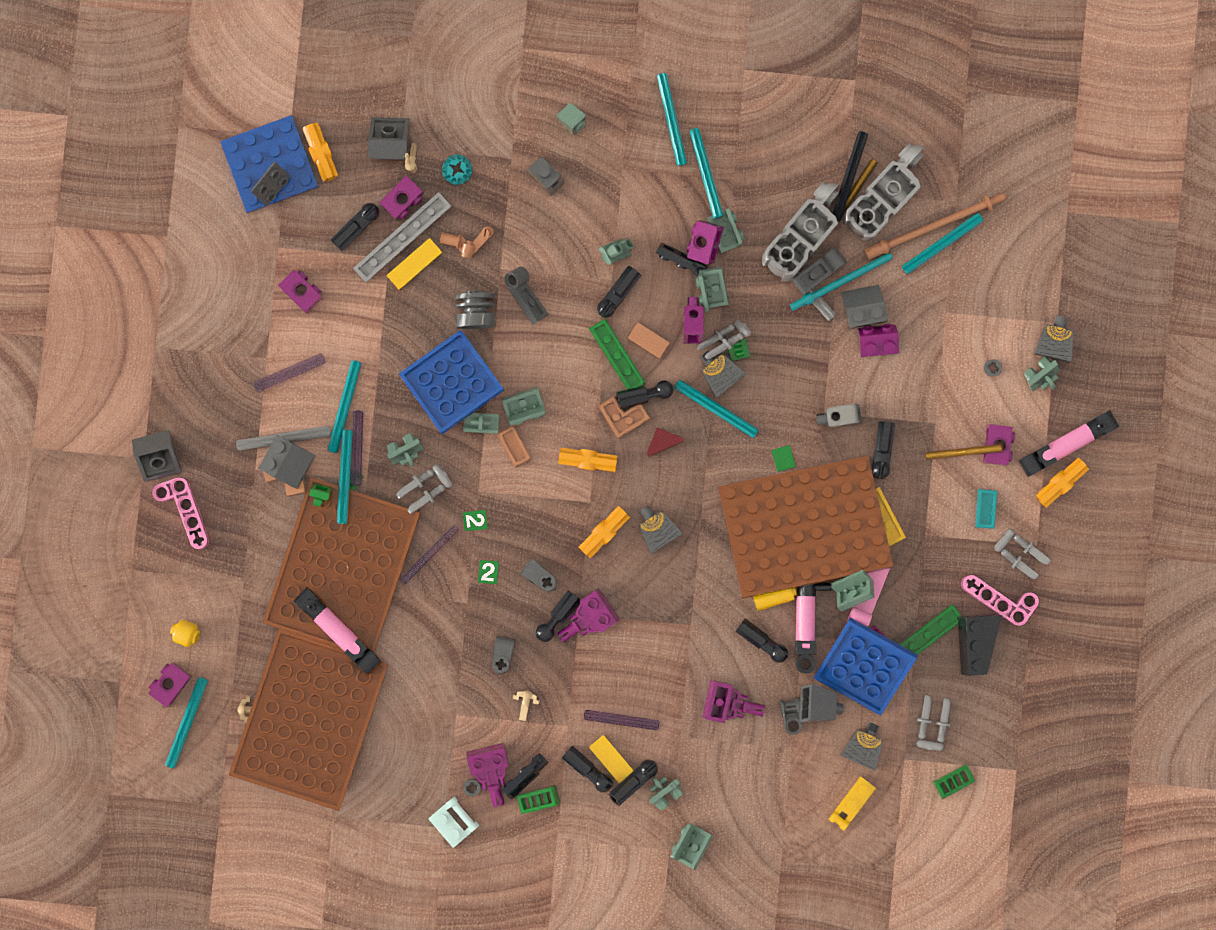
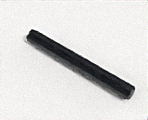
[832,131,868,222]

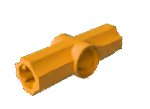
[303,122,338,182]
[558,448,618,472]
[1035,457,1089,508]
[578,506,630,558]

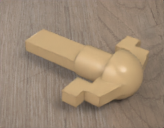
[405,143,418,173]
[513,690,540,721]
[238,696,252,723]

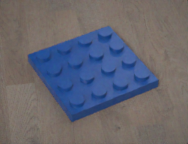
[220,115,319,213]
[399,330,505,435]
[814,617,918,716]

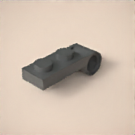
[792,247,847,295]
[504,267,549,324]

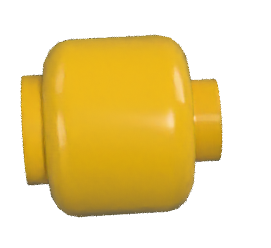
[170,619,200,647]

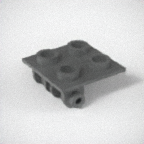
[250,161,291,206]

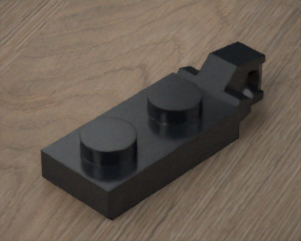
[656,243,708,276]
[502,753,549,799]

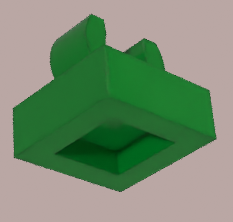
[728,338,750,362]
[309,483,333,507]

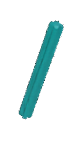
[657,73,687,166]
[690,128,723,219]
[902,213,983,274]
[327,360,361,453]
[675,380,759,438]
[337,430,353,524]
[165,677,208,769]

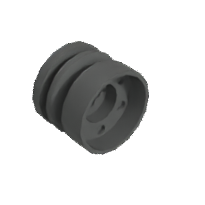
[455,291,496,329]

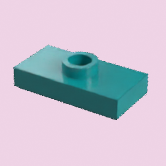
[975,489,997,529]

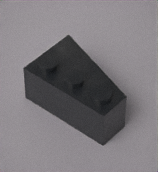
[958,614,1002,676]

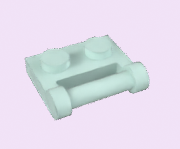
[428,796,479,848]

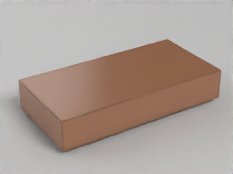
[627,322,670,359]
[497,425,532,468]

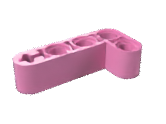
[152,477,209,549]
[847,568,890,627]
[961,575,1039,626]

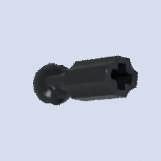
[331,203,379,252]
[597,265,642,318]
[616,380,674,409]
[871,421,895,479]
[536,590,581,642]
[736,618,789,663]
[562,746,613,793]
[608,759,658,806]

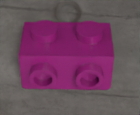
[858,324,899,357]

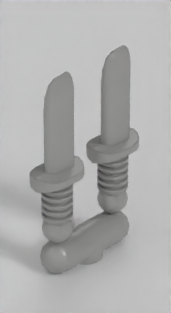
[697,320,751,359]
[396,464,452,514]
[994,529,1051,579]
[916,695,951,751]

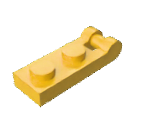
[828,776,876,831]

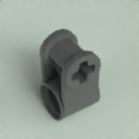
[520,558,557,592]
[492,636,515,674]
[780,697,802,735]

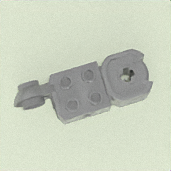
[843,143,925,241]
[762,182,839,282]

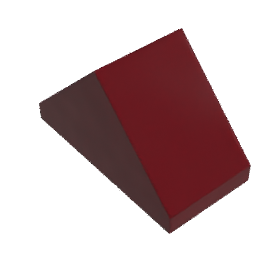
[647,427,684,457]

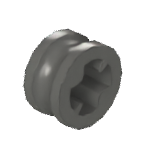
[984,359,1002,377]
[463,779,481,797]

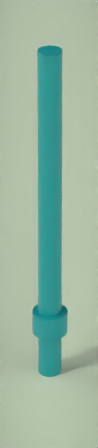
[790,252,893,311]

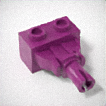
[558,588,621,643]
[702,679,765,723]
[466,743,509,807]

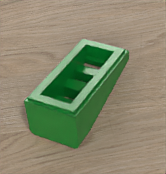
[932,764,975,799]
[516,785,560,814]

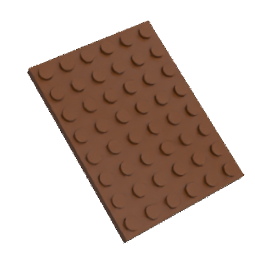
[718,456,893,599]
[263,477,420,653]
[229,629,389,812]

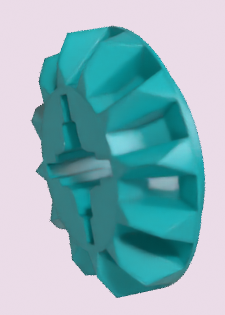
[442,154,472,185]

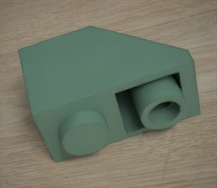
[556,103,586,135]

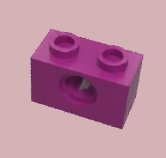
[379,176,423,221]
[687,220,724,264]
[278,270,322,314]
[983,424,1015,466]
[148,662,192,708]

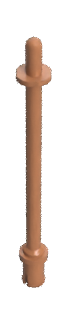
[864,193,1007,260]

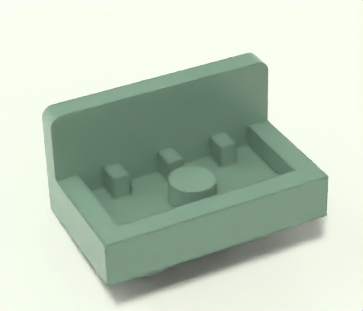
[707,208,745,254]
[696,267,729,312]
[501,386,546,425]
[831,570,874,612]
[671,823,714,870]

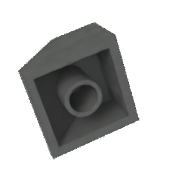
[368,117,409,160]
[841,285,888,330]
[132,430,181,482]
[258,435,316,489]

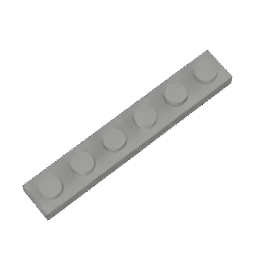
[353,192,452,283]

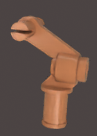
[440,226,494,258]

